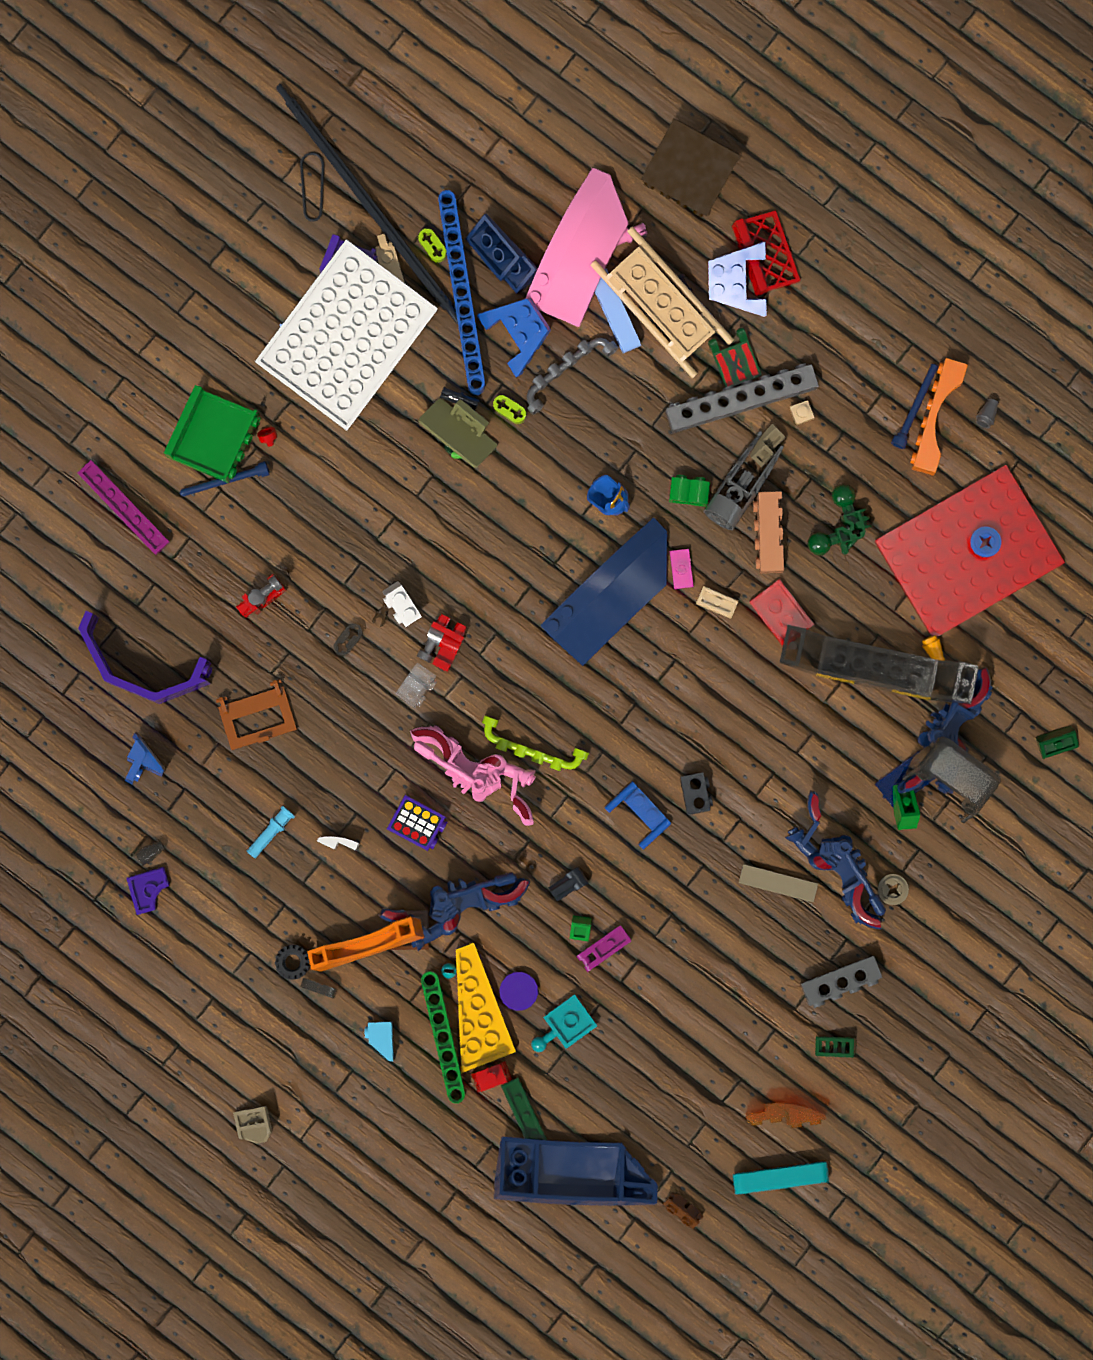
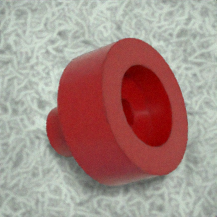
[257,427,277,447]

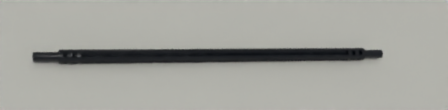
[275,84,458,324]

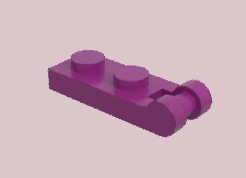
[576,925,631,972]

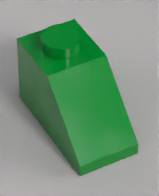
[893,785,921,830]

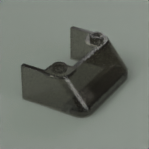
[902,737,1001,824]

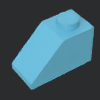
[365,1021,394,1061]

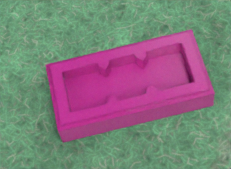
[670,549,693,590]

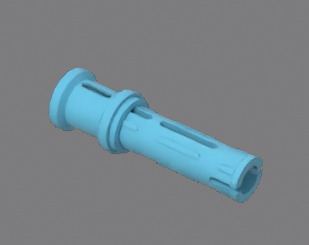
[246,805,295,859]

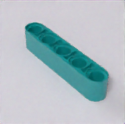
[732,1161,830,1194]

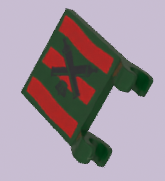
[708,328,762,388]

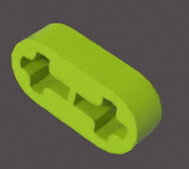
[418,229,447,263]
[493,395,526,424]

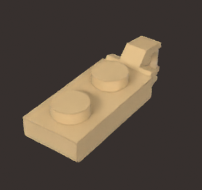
[375,234,405,284]

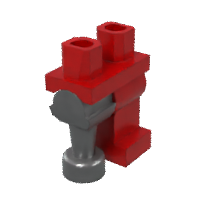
[236,574,287,618]
[417,614,467,673]

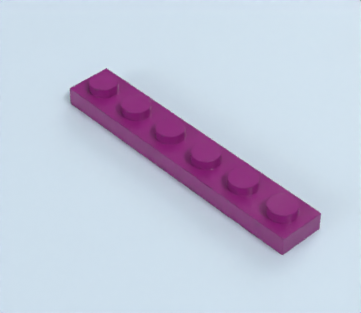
[77,460,170,555]

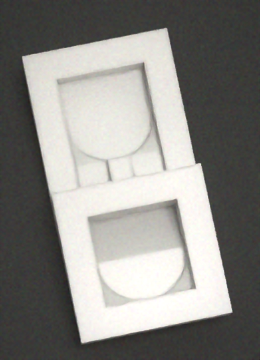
[317,837,360,851]

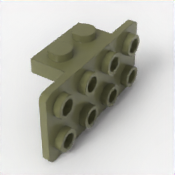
[418,399,497,468]

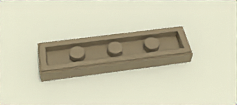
[738,864,818,903]

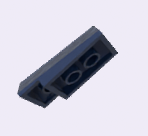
[466,214,538,294]

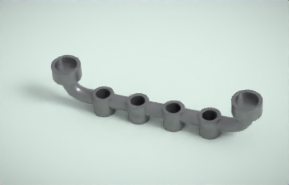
[527,338,619,415]

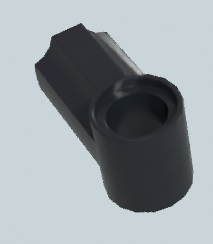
[548,866,589,901]

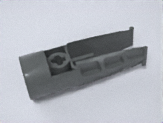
[704,432,784,530]

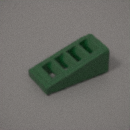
[815,1036,856,1058]

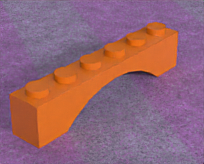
[910,358,968,476]
[307,917,425,972]

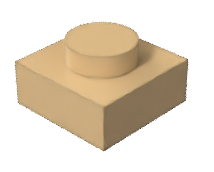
[789,400,814,426]

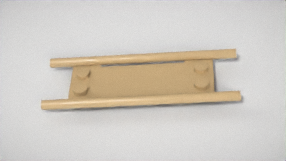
[590,226,734,378]

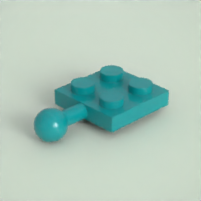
[531,994,597,1052]

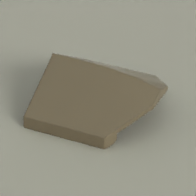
[233,1106,272,1144]

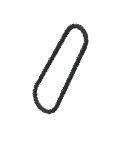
[300,152,324,222]

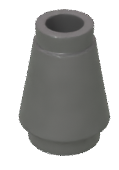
[976,399,999,428]

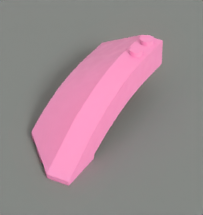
[525,168,629,327]

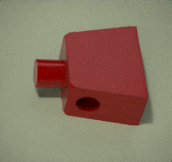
[471,1061,512,1092]

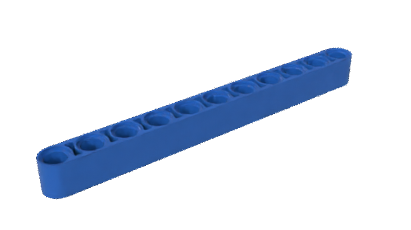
[438,190,485,395]

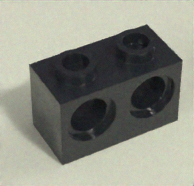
[680,773,713,816]

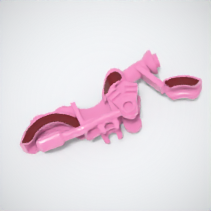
[410,726,536,826]

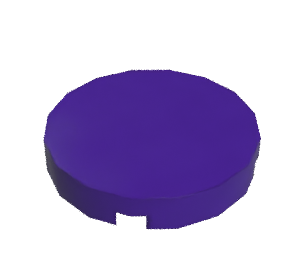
[500,972,538,1011]

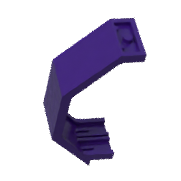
[78,611,212,704]

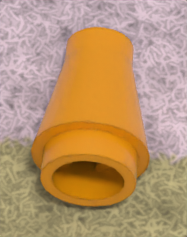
[922,635,945,665]

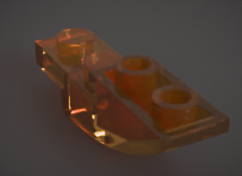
[745,1103,826,1128]

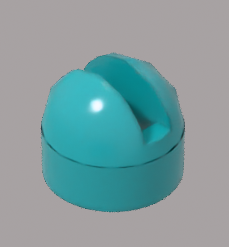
[441,963,457,979]

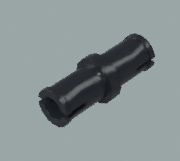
[440,387,479,411]

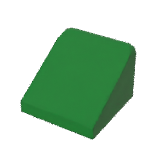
[569,916,592,941]

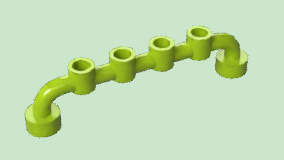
[482,715,589,771]

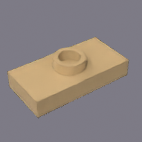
[696,586,738,619]

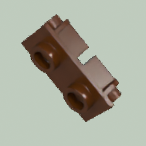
[663,1192,703,1228]

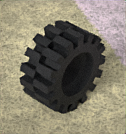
[275,945,310,980]

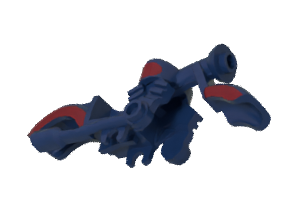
[897,667,992,794]
[785,790,886,929]
[378,872,530,951]

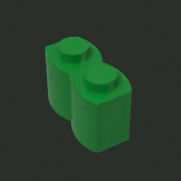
[669,475,710,507]

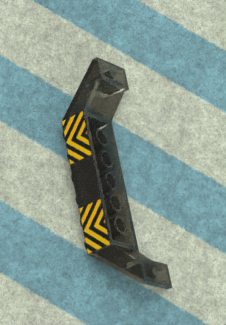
[779,625,979,704]

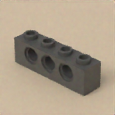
[800,956,882,1008]

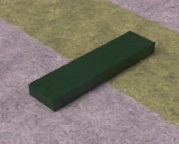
[501,1078,547,1140]

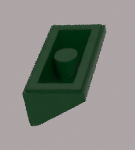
[1035,725,1079,759]

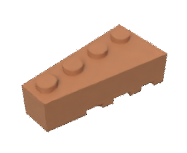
[753,492,784,574]

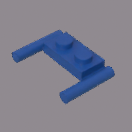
[604,782,671,850]

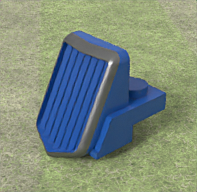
[125,732,165,784]

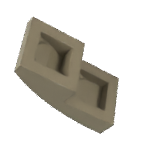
[750,424,786,468]

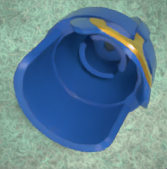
[587,475,630,515]

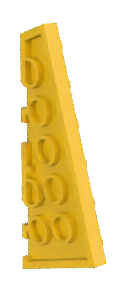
[456,943,516,1073]

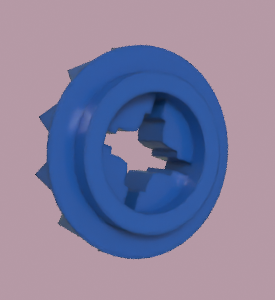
[970,527,1001,557]

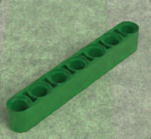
[421,972,465,1104]

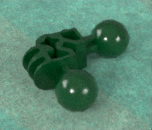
[807,484,873,556]

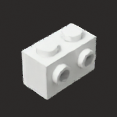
[382,581,422,627]

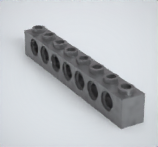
[665,363,819,434]

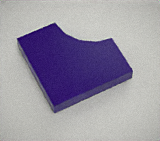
[126,867,169,915]

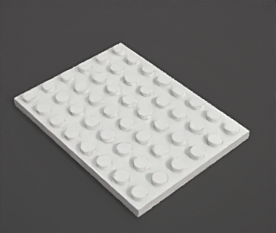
[255,240,438,431]

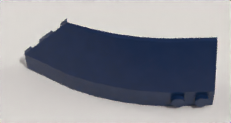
[540,518,667,666]
[494,1137,658,1206]

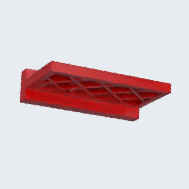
[732,211,800,296]

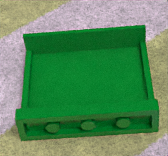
[164,385,261,483]

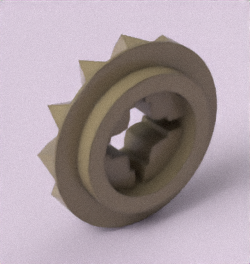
[878,874,909,905]

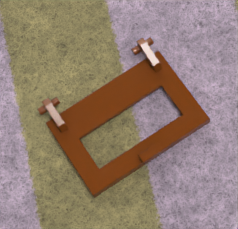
[216,679,297,750]

